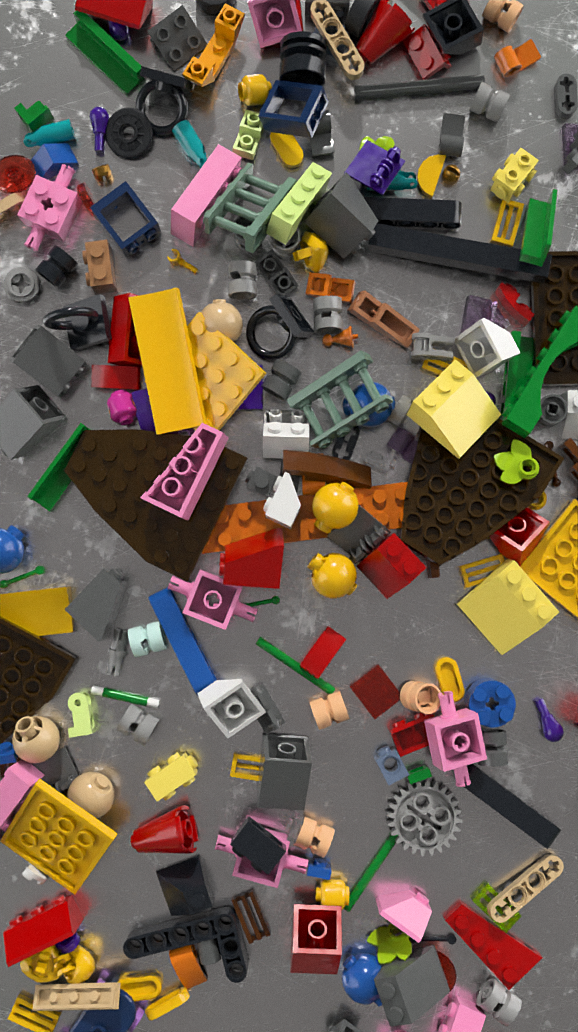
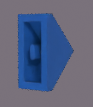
[29,143,79,180]

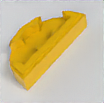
[417,154,446,199]

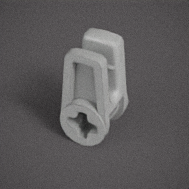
[410,333,455,361]

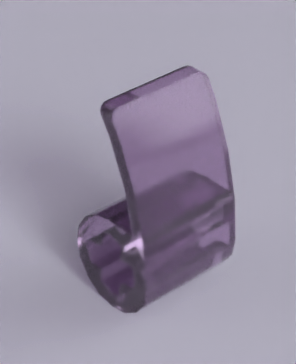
[386,427,418,464]

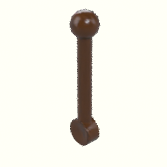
[544,441,561,487]

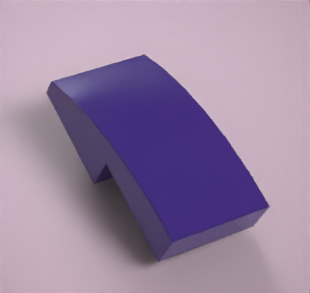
[131,388,156,432]

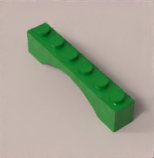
[501,306,578,438]

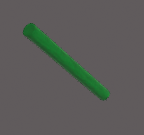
[255,637,335,694]
[344,834,398,912]

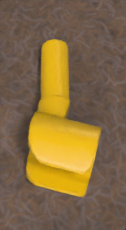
[167,249,198,273]

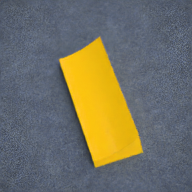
[128,288,207,434]
[0,587,75,636]

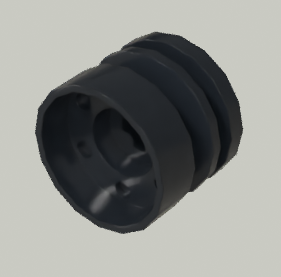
[279,31,327,86]

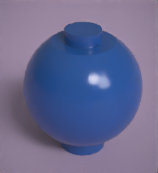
[343,382,395,427]
[0,525,25,574]
[342,953,384,1007]

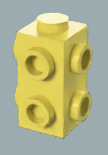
[490,148,539,203]
[144,752,198,801]

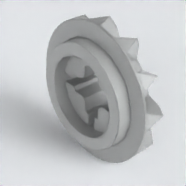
[4,267,41,303]

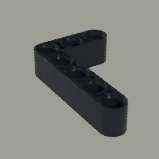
[123,907,249,983]

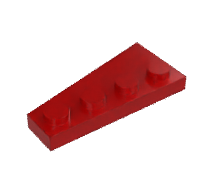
[444,902,543,990]

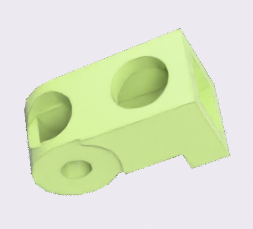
[68,692,96,738]

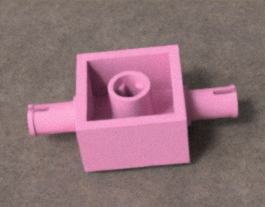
[17,164,82,252]
[167,569,258,630]
[424,691,487,787]
[215,828,308,888]

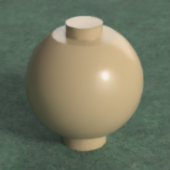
[201,299,243,342]
[12,716,60,763]
[67,772,115,819]

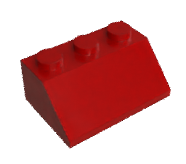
[75,0,153,30]
[108,293,143,369]
[3,894,83,967]

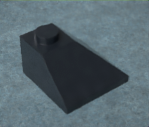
[423,0,484,55]
[156,854,215,916]

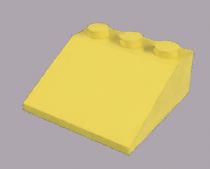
[406,359,501,459]
[457,559,559,655]

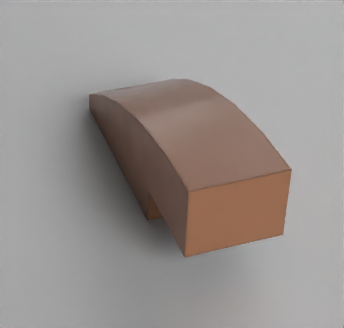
[347,290,420,348]

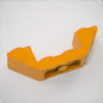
[182,4,245,87]

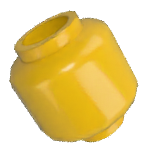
[238,74,272,106]
[315,879,349,911]

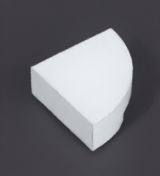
[22,864,49,884]

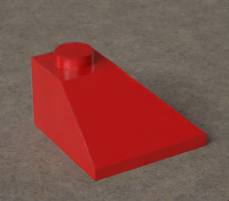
[490,508,550,566]

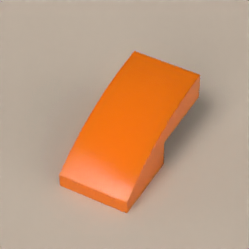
[305,272,356,304]

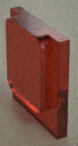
[349,664,400,720]

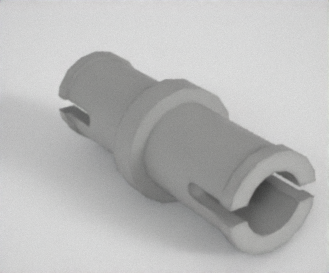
[105,628,128,676]

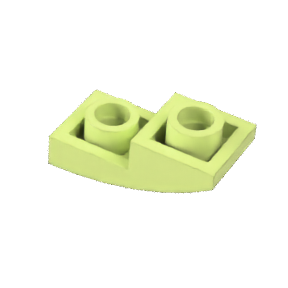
[232,110,264,160]

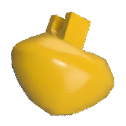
[292,231,329,273]
[20,945,63,983]
[53,945,95,984]

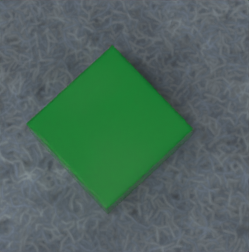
[406,764,432,785]

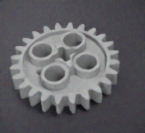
[386,779,463,857]

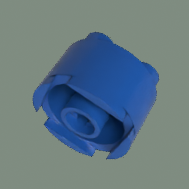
[464,678,516,728]

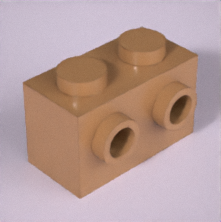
[82,239,118,294]

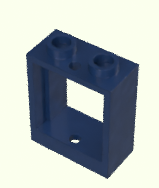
[258,80,329,138]
[90,181,161,257]

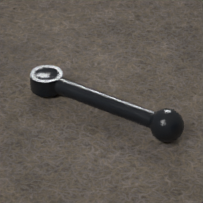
[409,934,457,945]

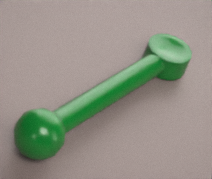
[0,566,45,589]
[245,596,280,607]

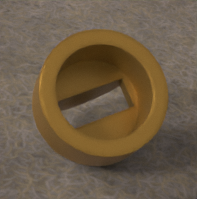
[92,164,111,183]
[442,164,460,185]

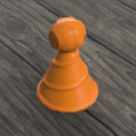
[322,326,358,348]

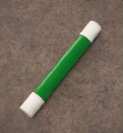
[91,685,160,709]

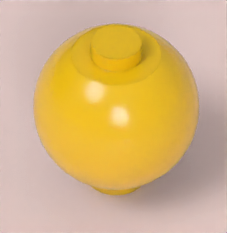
[312,482,359,533]
[307,553,357,599]

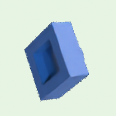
[0,742,18,765]
[306,858,332,880]

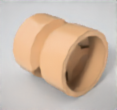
[482,0,524,33]
[400,681,441,714]
[309,691,350,730]
[293,816,335,858]

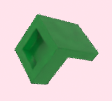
[14,101,54,132]

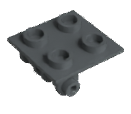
[147,5,207,71]
[327,505,391,564]
[31,747,78,797]

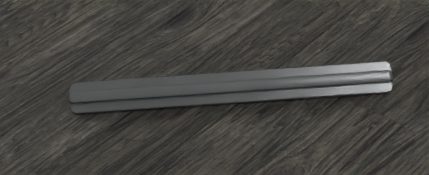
[354,75,485,100]

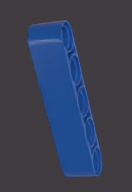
[148,587,217,697]

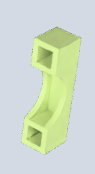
[266,162,332,245]

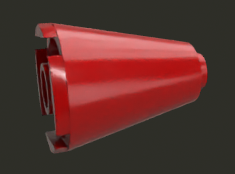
[356,0,415,65]
[131,805,198,854]

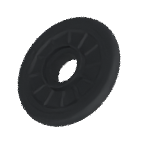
[105,107,153,159]

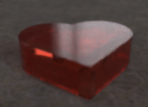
[77,182,95,212]

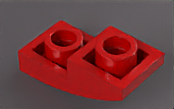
[495,282,534,327]
[91,365,140,390]
[300,626,346,679]

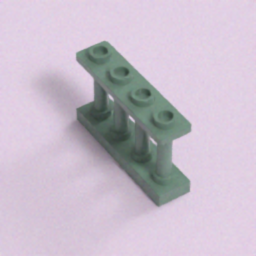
[203,163,297,253]
[287,351,394,449]

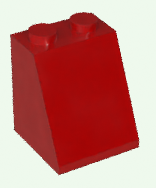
[219,528,284,589]
[356,533,427,599]
[290,904,342,975]

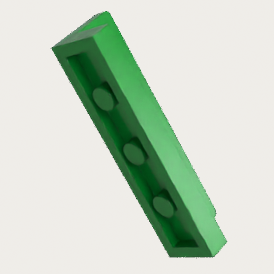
[65,11,145,95]
[519,189,558,267]
[499,331,534,420]
[27,423,90,512]

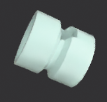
[128,621,167,658]

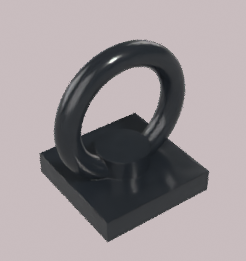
[135,66,194,136]
[43,294,112,351]
[246,294,315,360]

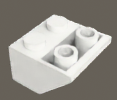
[263,409,309,459]
[263,472,301,529]

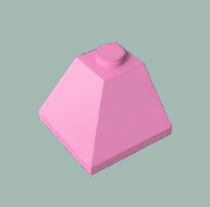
[247,0,302,48]
[375,890,432,943]

